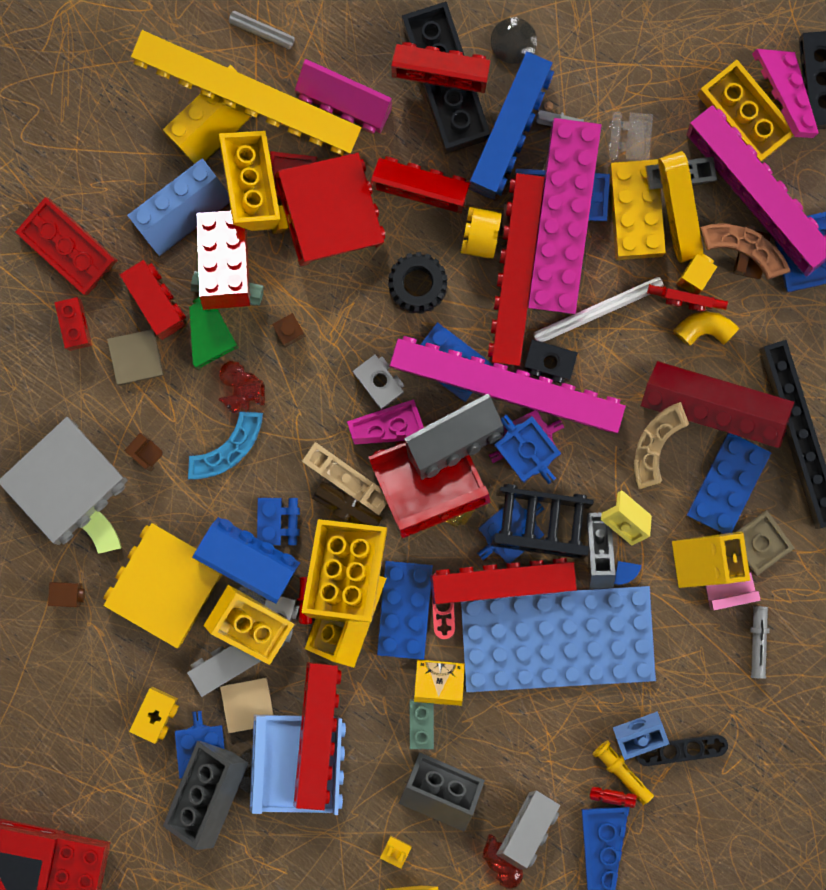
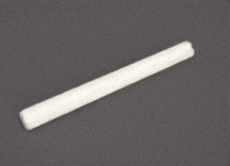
[533,277,664,342]

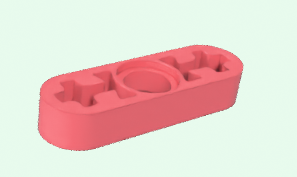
[432,572,455,639]

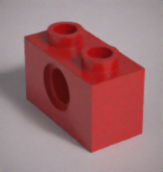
[54,297,92,351]

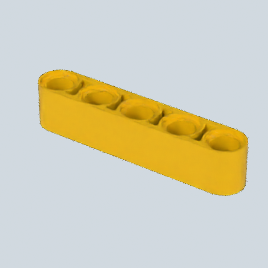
[658,151,704,263]

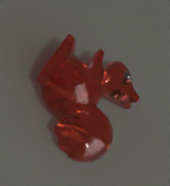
[219,361,265,413]
[482,834,524,889]

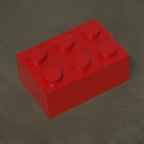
[119,260,187,340]

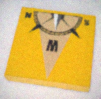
[414,660,465,706]

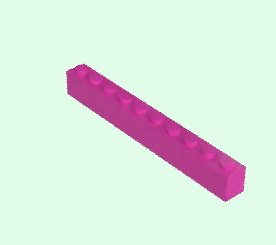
[389,336,626,434]

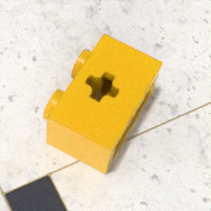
[676,254,717,295]
[129,687,179,744]

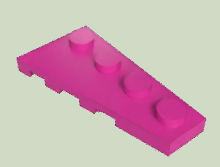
[752,49,819,138]

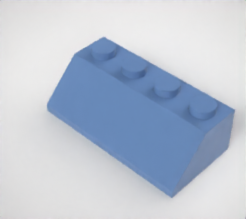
[127,158,230,257]

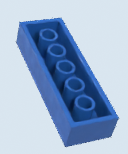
[469,51,554,200]

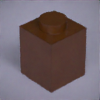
[272,313,306,348]
[48,582,85,607]

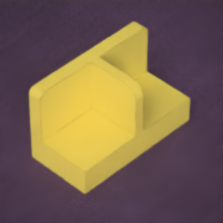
[601,491,652,545]

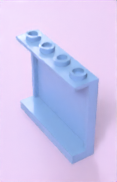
[250,715,346,815]

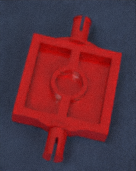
[647,284,728,312]

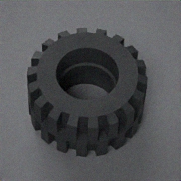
[388,252,447,314]

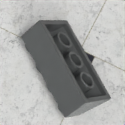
[404,394,504,480]
[163,741,248,850]

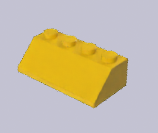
[163,65,252,164]
[219,131,280,231]
[305,576,387,668]

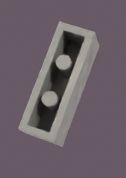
[187,646,261,697]
[496,790,560,870]

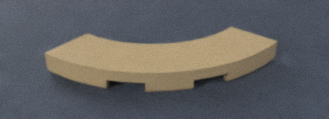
[634,402,689,489]

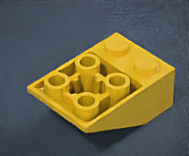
[672,531,751,588]

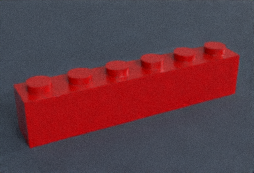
[430,558,577,604]
[293,662,341,810]

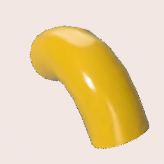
[673,311,739,346]

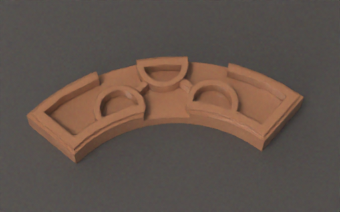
[700,224,791,280]

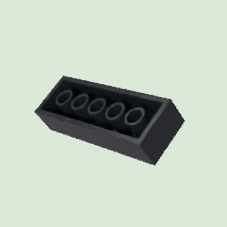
[402,1,491,154]

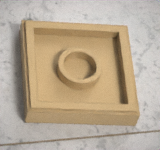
[220,677,274,733]

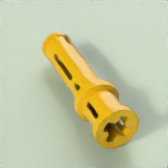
[593,740,654,806]

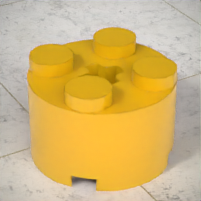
[461,207,502,259]

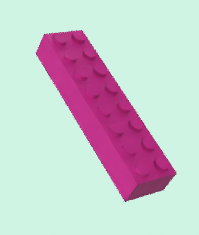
[686,105,826,277]
[528,118,602,314]

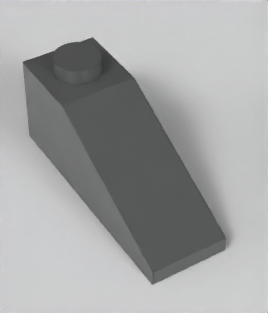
[645,157,717,190]
[587,513,615,589]

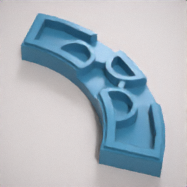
[188,412,263,480]

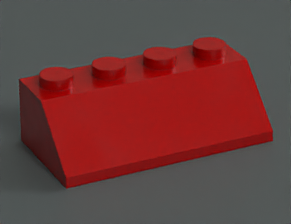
[391,42,491,93]
[371,156,470,214]

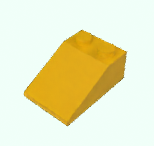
[203,585,295,665]

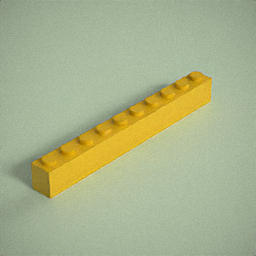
[130,30,362,156]

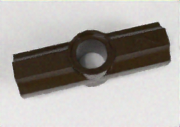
[312,481,383,526]

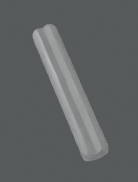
[229,11,295,49]

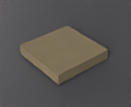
[107,329,164,385]
[736,510,795,576]

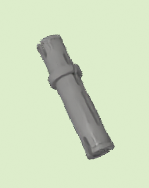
[750,606,770,678]

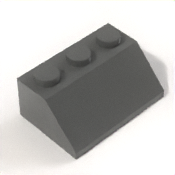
[398,752,485,832]

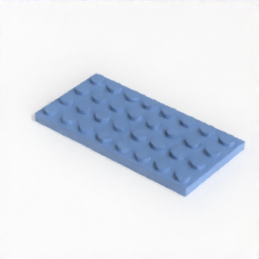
[461,586,656,692]

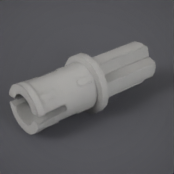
[536,110,584,127]

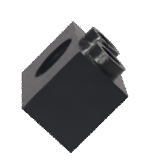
[523,339,578,384]

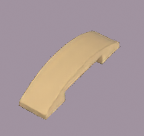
[302,442,387,515]

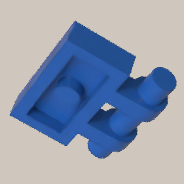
[257,498,300,545]

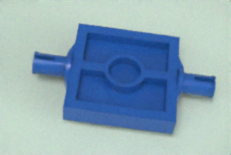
[494,415,561,484]
[477,498,545,563]
[175,711,225,779]

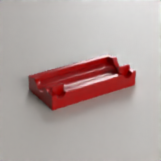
[15,197,118,295]

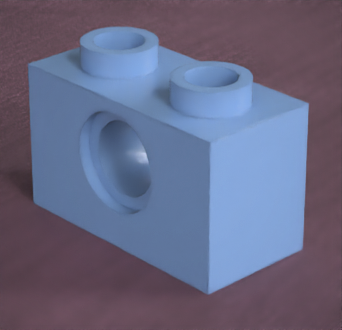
[613,711,669,760]

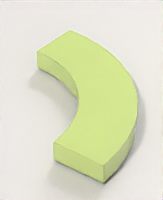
[82,511,122,554]

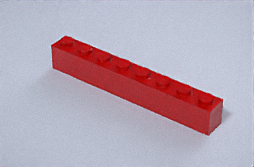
[487,173,545,366]

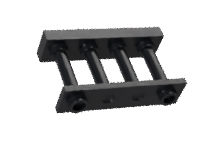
[491,484,594,559]

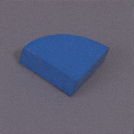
[614,561,642,585]

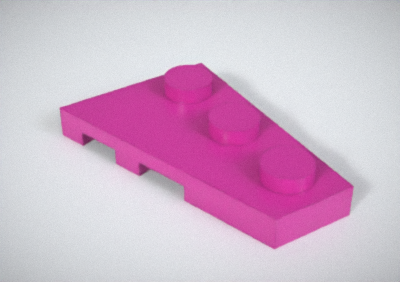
[347,399,424,444]

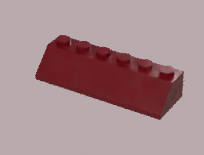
[641,361,794,448]

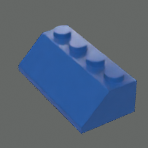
[192,517,300,604]

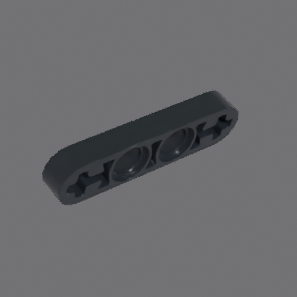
[635,734,728,766]

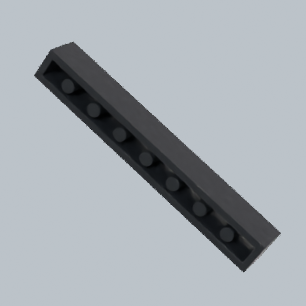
[759,340,826,529]

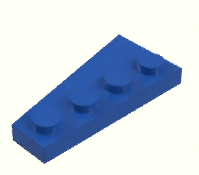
[581,806,630,890]

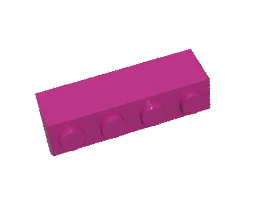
[295,59,392,134]

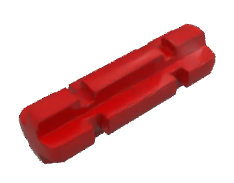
[590,787,637,808]

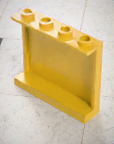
[103,523,223,649]

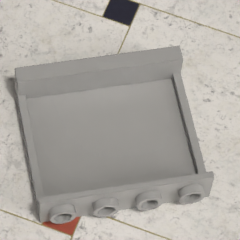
[0,417,128,545]

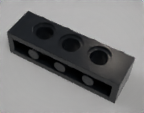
[799,31,826,130]

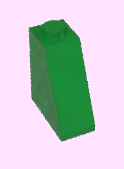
[189,297,239,370]

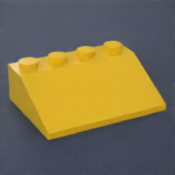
[302,519,387,622]

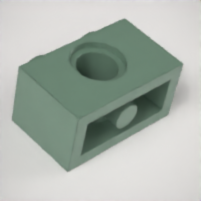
[410,699,434,749]

